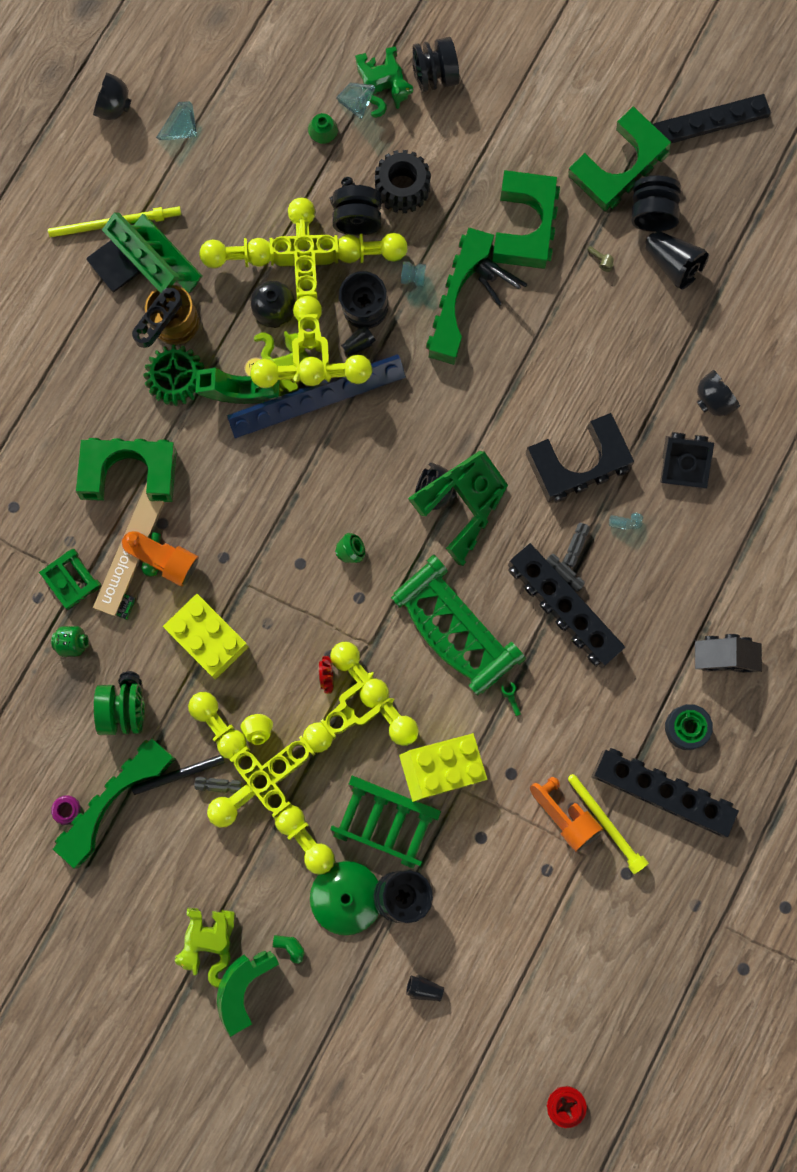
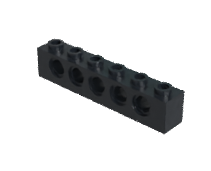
[508,543,625,669]
[591,748,739,838]

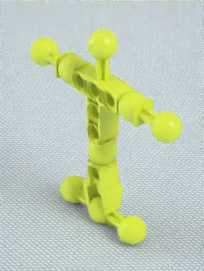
[199,198,408,388]
[188,641,419,875]

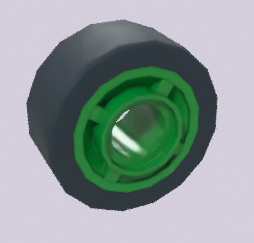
[665,704,713,750]

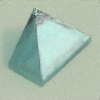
[336,83,375,120]
[156,101,197,140]

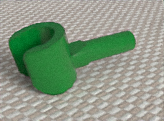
[501,682,521,716]

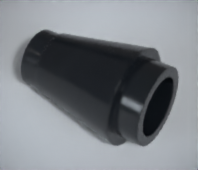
[341,326,376,356]
[406,975,444,1002]

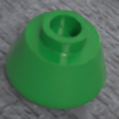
[308,113,338,144]
[335,533,365,563]

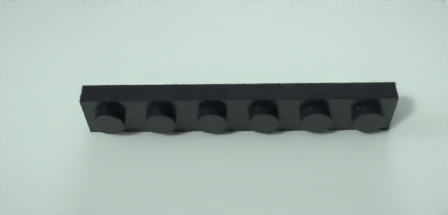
[653,94,771,144]

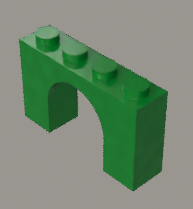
[568,106,671,212]
[492,170,560,269]
[76,438,177,502]

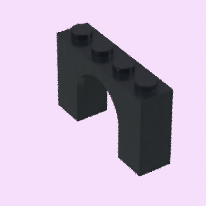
[525,413,634,503]

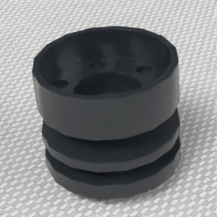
[412,37,460,92]
[631,175,681,232]
[339,271,389,329]
[373,870,433,923]

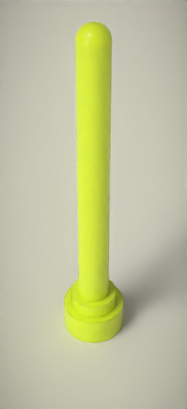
[568,774,649,875]

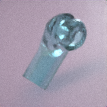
[609,513,643,530]

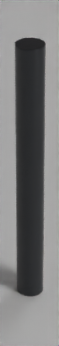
[131,755,225,796]

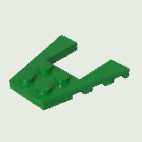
[408,451,508,566]

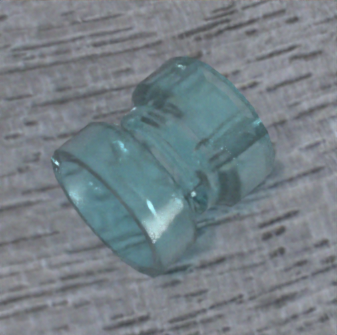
[401,261,426,287]

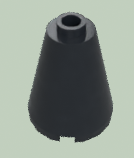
[645,231,709,290]

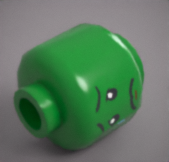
[51,626,89,657]

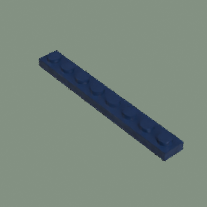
[227,354,406,439]

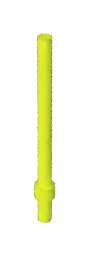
[48,206,182,238]

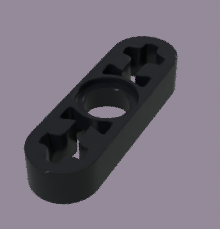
[132,288,182,348]

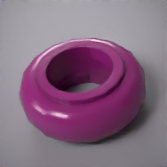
[51,795,81,825]

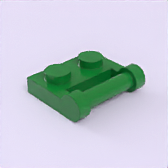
[39,549,102,610]

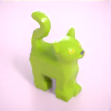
[254,331,309,397]
[175,908,234,988]

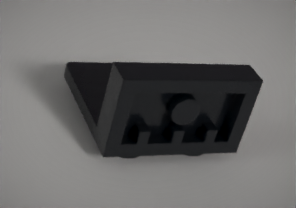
[86,240,141,292]

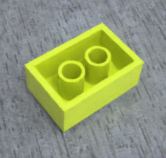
[163,594,249,680]
[399,733,487,802]

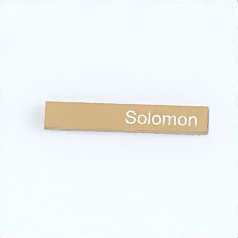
[93,483,165,617]

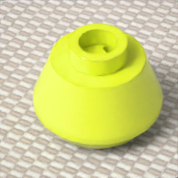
[240,714,273,745]

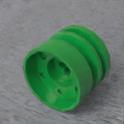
[94,684,145,736]

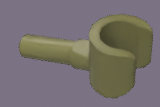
[587,246,614,272]

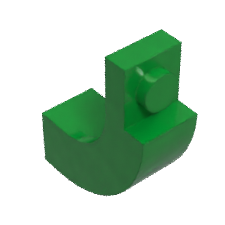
[195,368,280,404]
[217,951,279,1037]

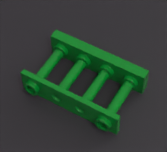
[102,212,203,293]
[330,775,442,869]

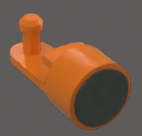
[122,531,199,587]
[530,777,603,852]

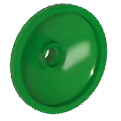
[310,861,379,935]

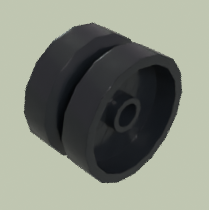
[333,185,381,236]

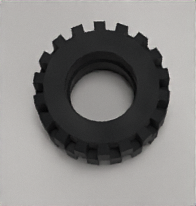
[375,150,431,214]

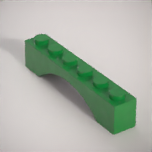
[426,227,494,365]
[53,738,176,869]

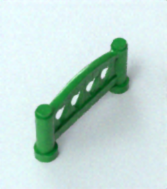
[391,554,526,696]

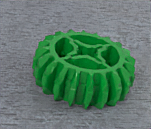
[143,344,205,406]

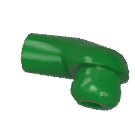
[273,935,305,964]

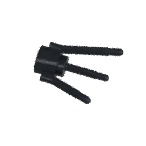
[476,258,527,306]

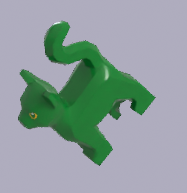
[355,46,414,118]

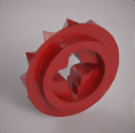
[319,656,334,694]
[546,1086,587,1128]

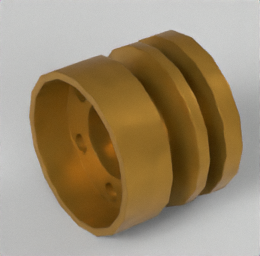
[145,285,200,345]

